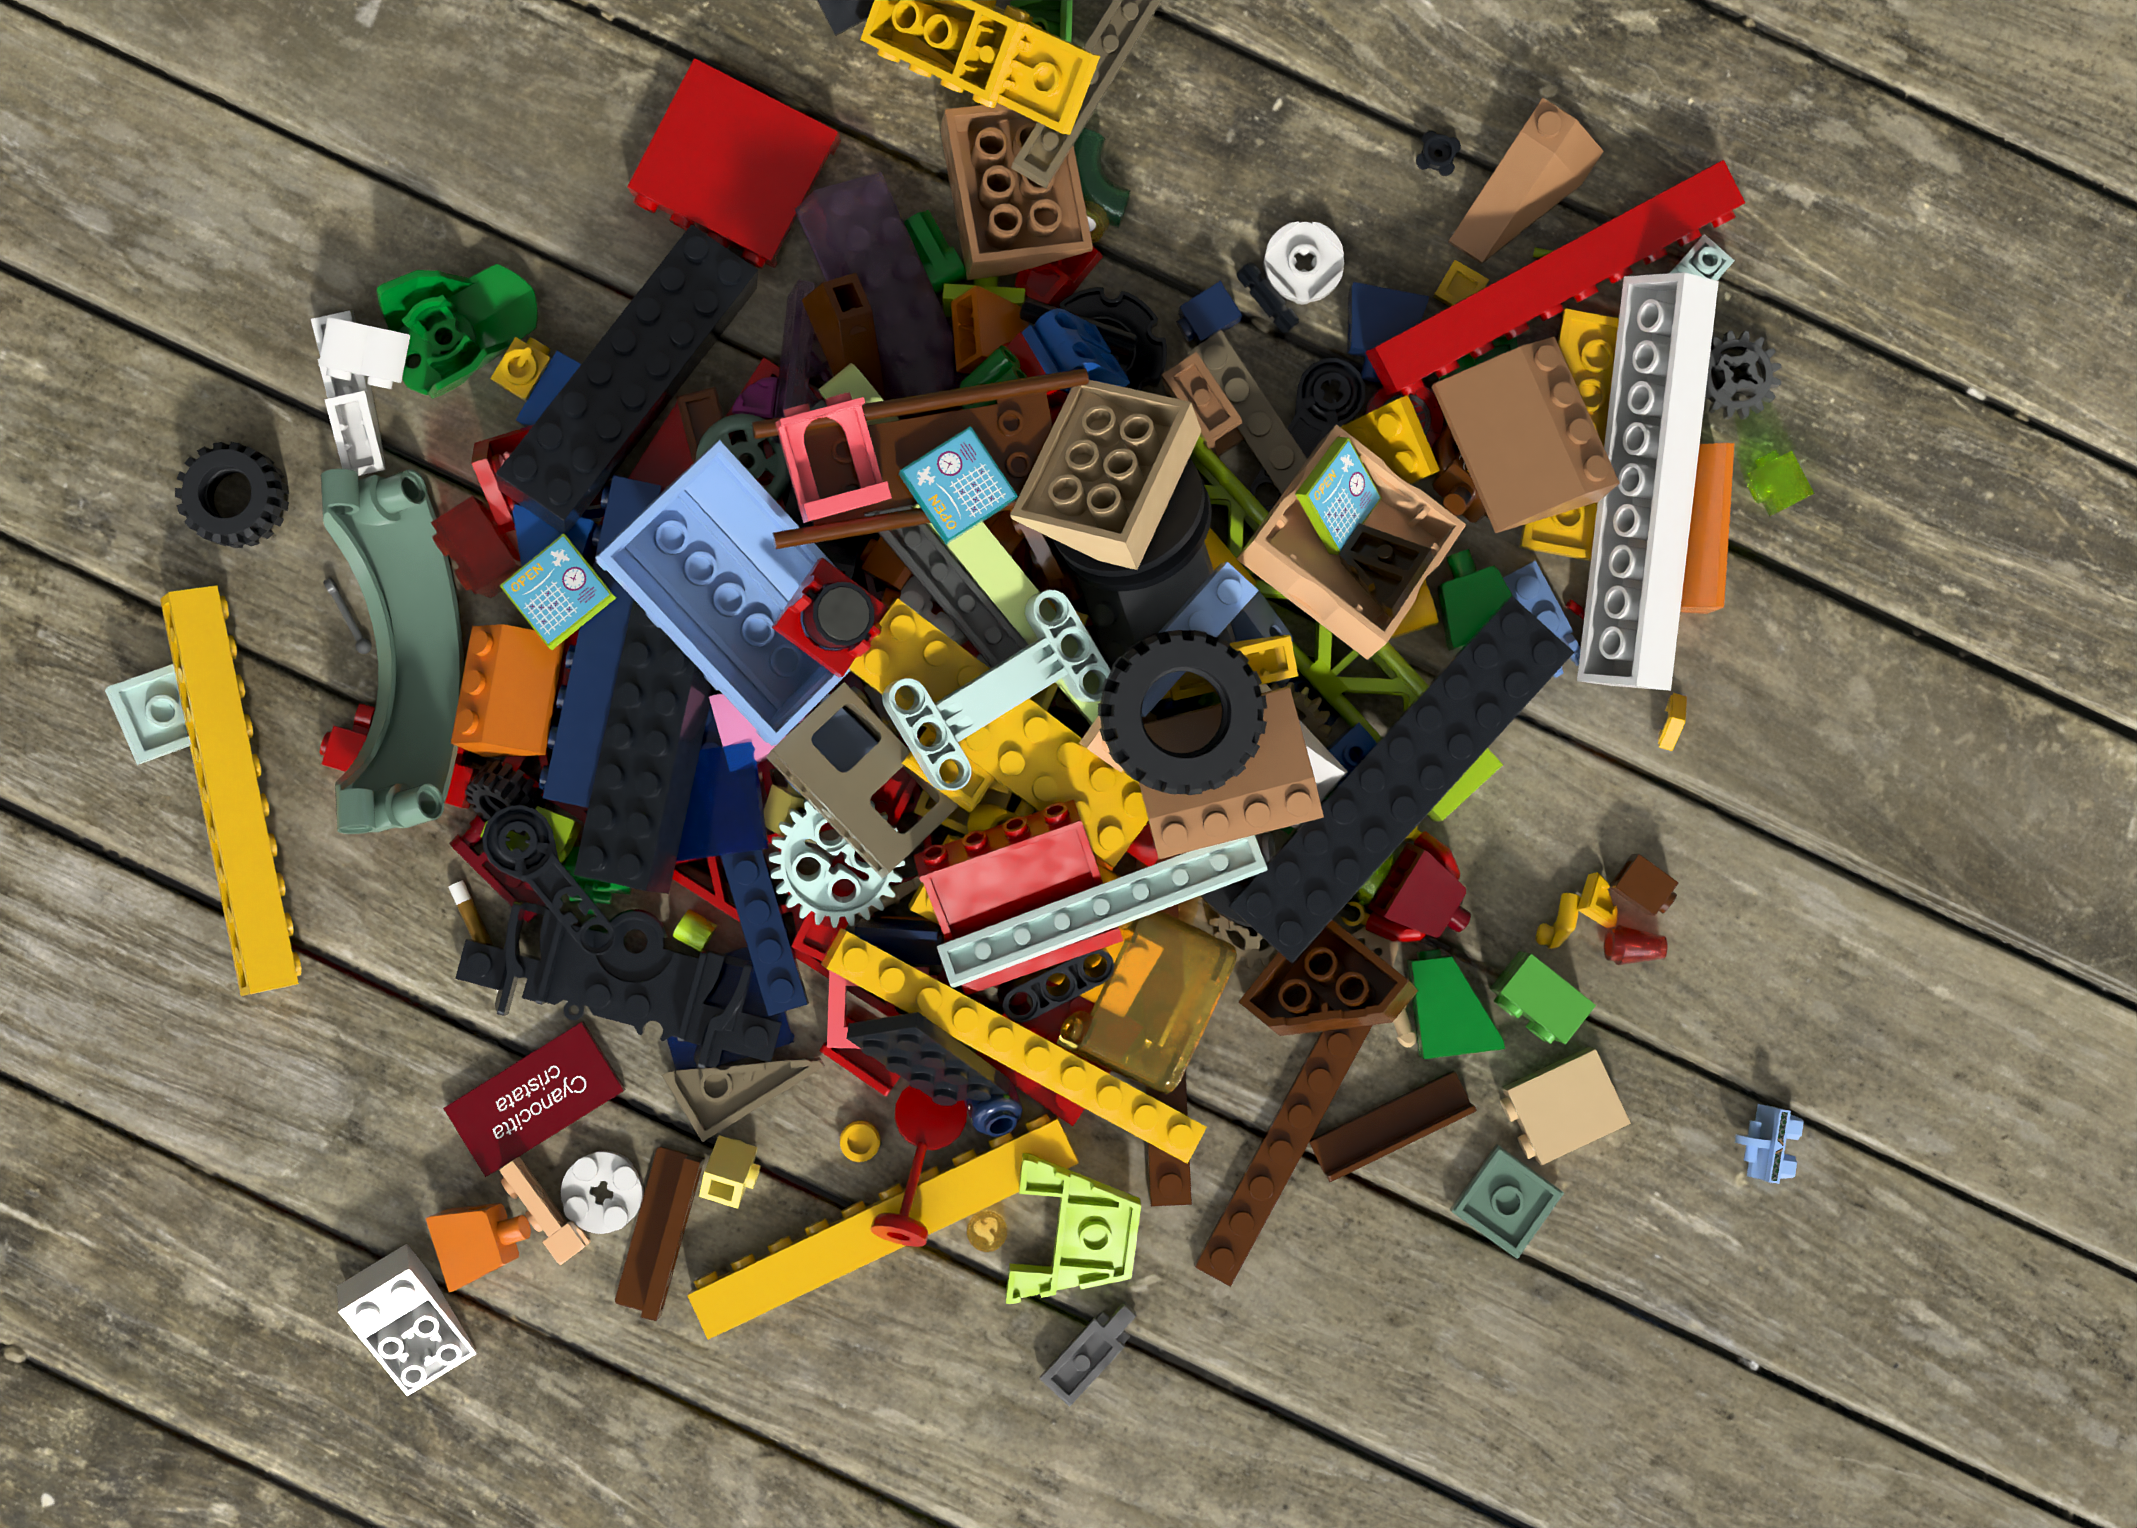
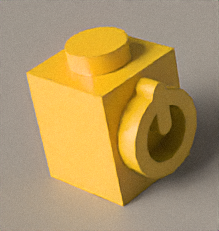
[490,337,551,401]

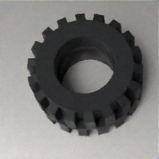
[175,442,289,548]

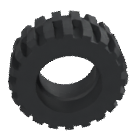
[1098,630,1267,795]

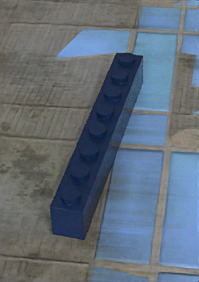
[539,475,665,808]

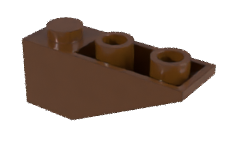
[801,273,886,400]

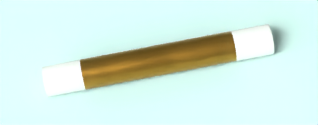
[448,880,498,993]

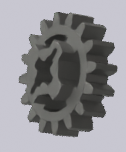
[1705,331,1782,420]

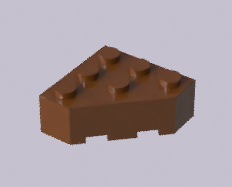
[1238,920,1418,1036]

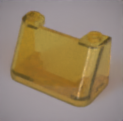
[1056,910,1237,1094]

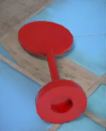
[871,1085,967,1247]

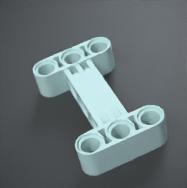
[882,590,1111,790]

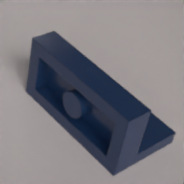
[855,917,944,965]

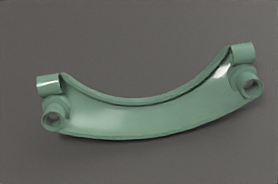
[321,469,464,834]

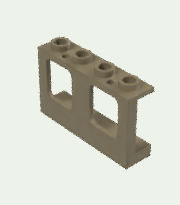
[766,682,959,879]

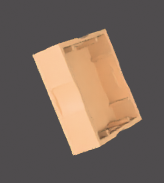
[1236,424,1466,660]

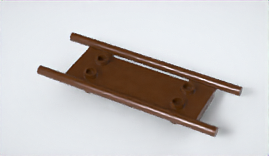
[752,368,1089,549]

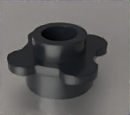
[1416,131,1461,176]

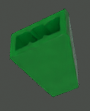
[1407,949,1505,1059]

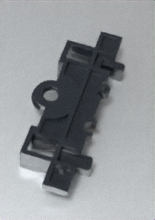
[455,900,782,1069]

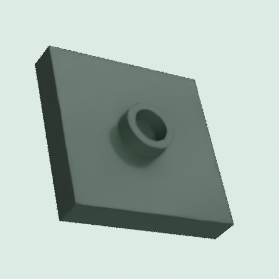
[1450,1144,1564,1259]

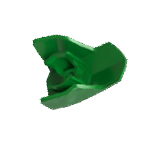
[377,264,538,399]

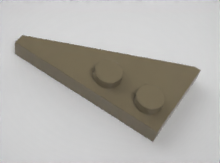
[661,1057,825,1142]

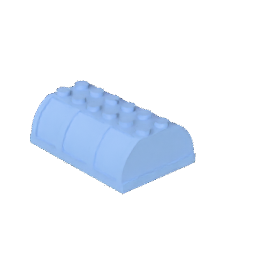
[595,440,850,746]

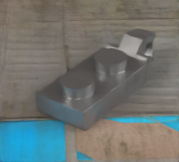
[1040,1301,1137,1407]

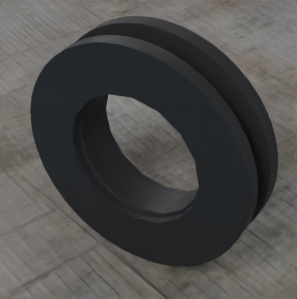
[1053,457,1212,591]

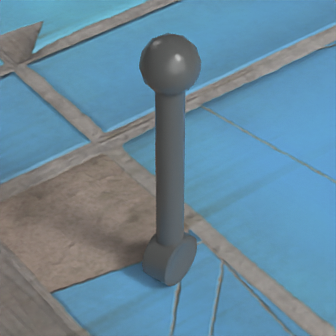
[323,577,372,654]

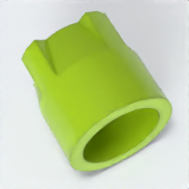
[673,909,717,953]

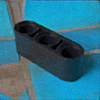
[997,947,1114,1023]

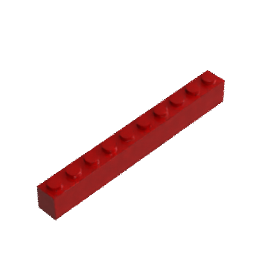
[1365,160,1745,397]

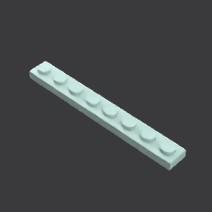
[937,835,1268,988]

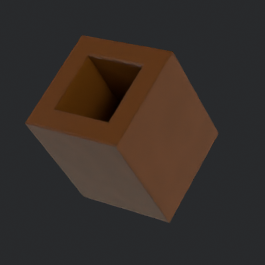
[1610,854,1679,916]

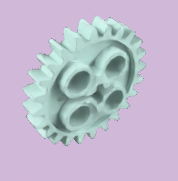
[769,799,905,928]

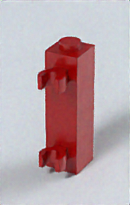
[320,703,479,809]

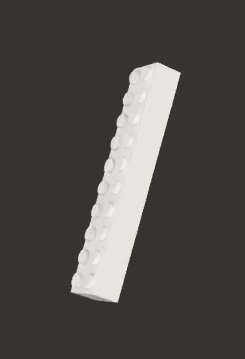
[1577,272,1719,691]

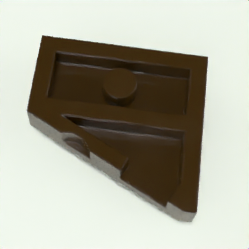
[1339,523,1433,618]

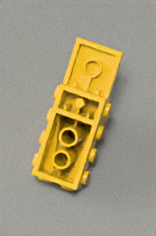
[860,0,1100,135]

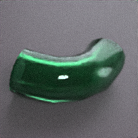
[1073,128,1131,228]

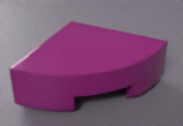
[732,377,779,419]

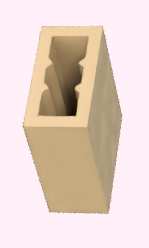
[1500,1047,1631,1165]

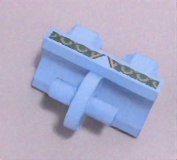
[1735,1104,1804,1184]

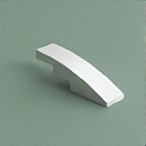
[311,310,386,476]

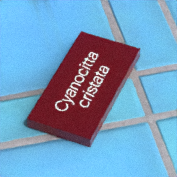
[443,1021,626,1177]

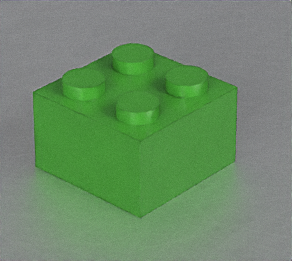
[1489,951,1596,1044]

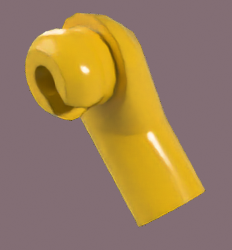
[1535,893,1581,949]

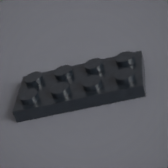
[846,1012,1010,1106]

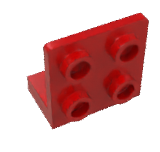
[471,425,533,534]

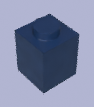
[1176,281,1242,345]

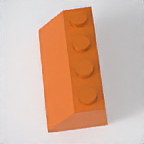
[1680,443,1735,614]

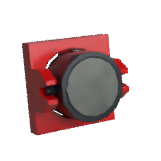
[771,557,889,678]

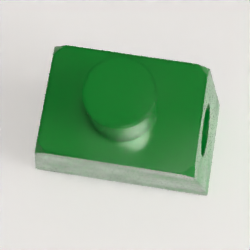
[1437,549,1513,651]

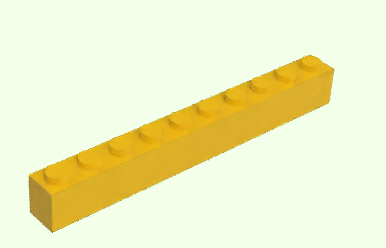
[160,585,301,996]
[821,928,1207,1164]
[687,1113,1079,1340]

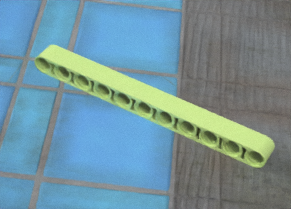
[818,363,1101,726]

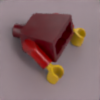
[1341,825,1471,942]

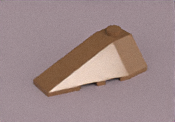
[1448,98,1604,264]

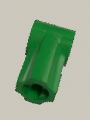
[899,209,967,297]

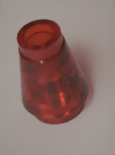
[1603,925,1668,965]

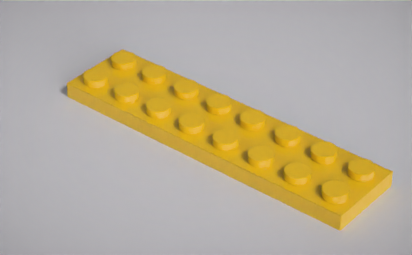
[849,598,1148,867]

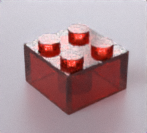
[431,496,522,599]

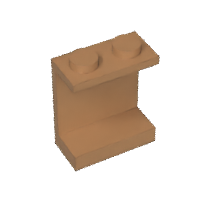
[1162,352,1244,457]

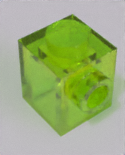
[1747,449,1815,517]

